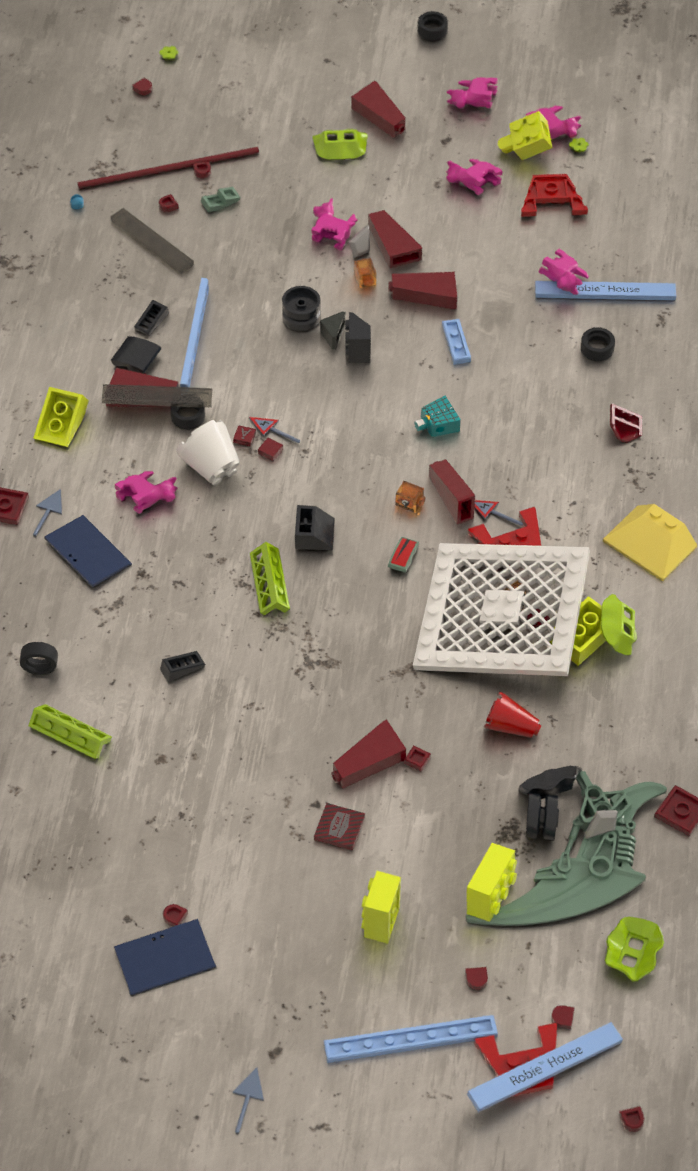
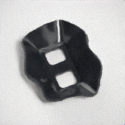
[518,766,583,799]

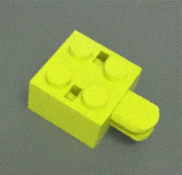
[498,111,552,160]

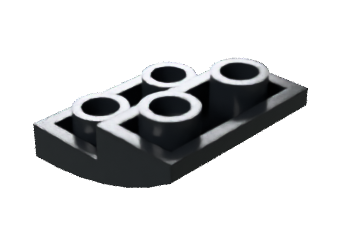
[111,336,162,373]

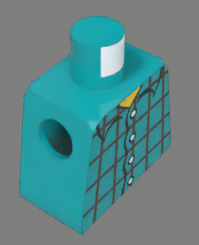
[414,395,461,437]

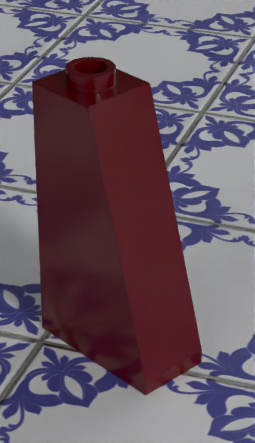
[351,80,406,138]
[368,210,422,269]
[388,272,457,310]
[105,368,181,407]
[429,459,475,525]
[331,719,406,789]

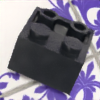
[345,312,371,363]
[295,505,335,550]

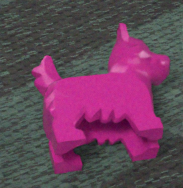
[447,77,498,109]
[526,105,581,140]
[446,159,503,195]
[311,198,357,251]
[538,249,589,295]
[114,471,178,514]

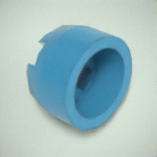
[70,194,84,209]

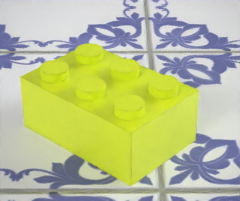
[549,596,606,666]
[467,843,517,922]
[361,871,401,944]

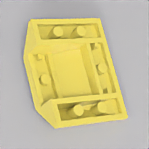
[603,504,697,581]

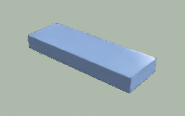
[442,319,471,365]

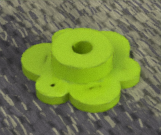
[159,46,178,59]
[569,138,589,152]

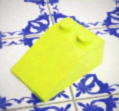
[33,387,89,447]

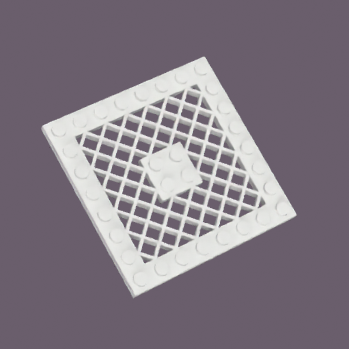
[413,543,590,676]

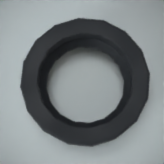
[417,11,448,41]
[581,327,615,361]
[170,394,205,430]
[20,642,58,675]

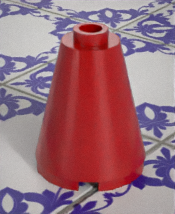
[484,691,541,738]

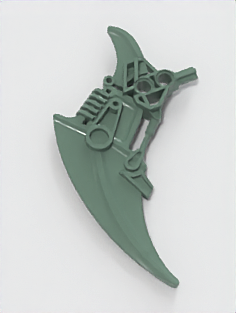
[466,771,667,926]

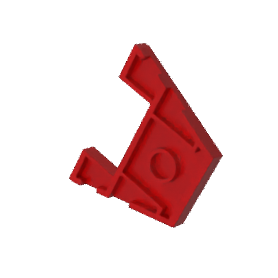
[521,174,588,217]
[468,506,541,566]
[475,1023,557,1097]

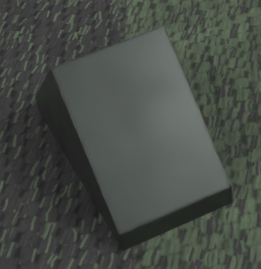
[320,311,346,349]

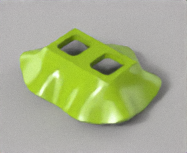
[312,129,368,160]
[601,594,637,655]
[605,917,664,982]

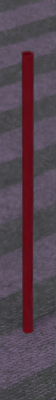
[77,146,259,189]

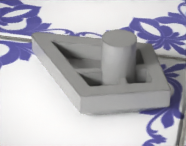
[348,225,370,258]
[584,810,618,839]

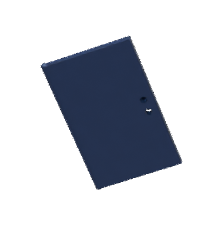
[44,515,132,587]
[114,919,216,996]

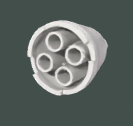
[176,420,240,486]

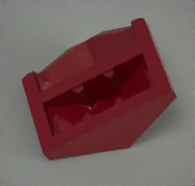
[610,403,642,443]

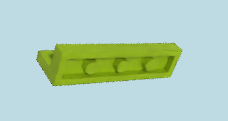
[250,542,290,615]
[28,704,112,759]

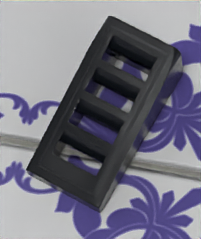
[134,300,169,336]
[160,651,205,682]

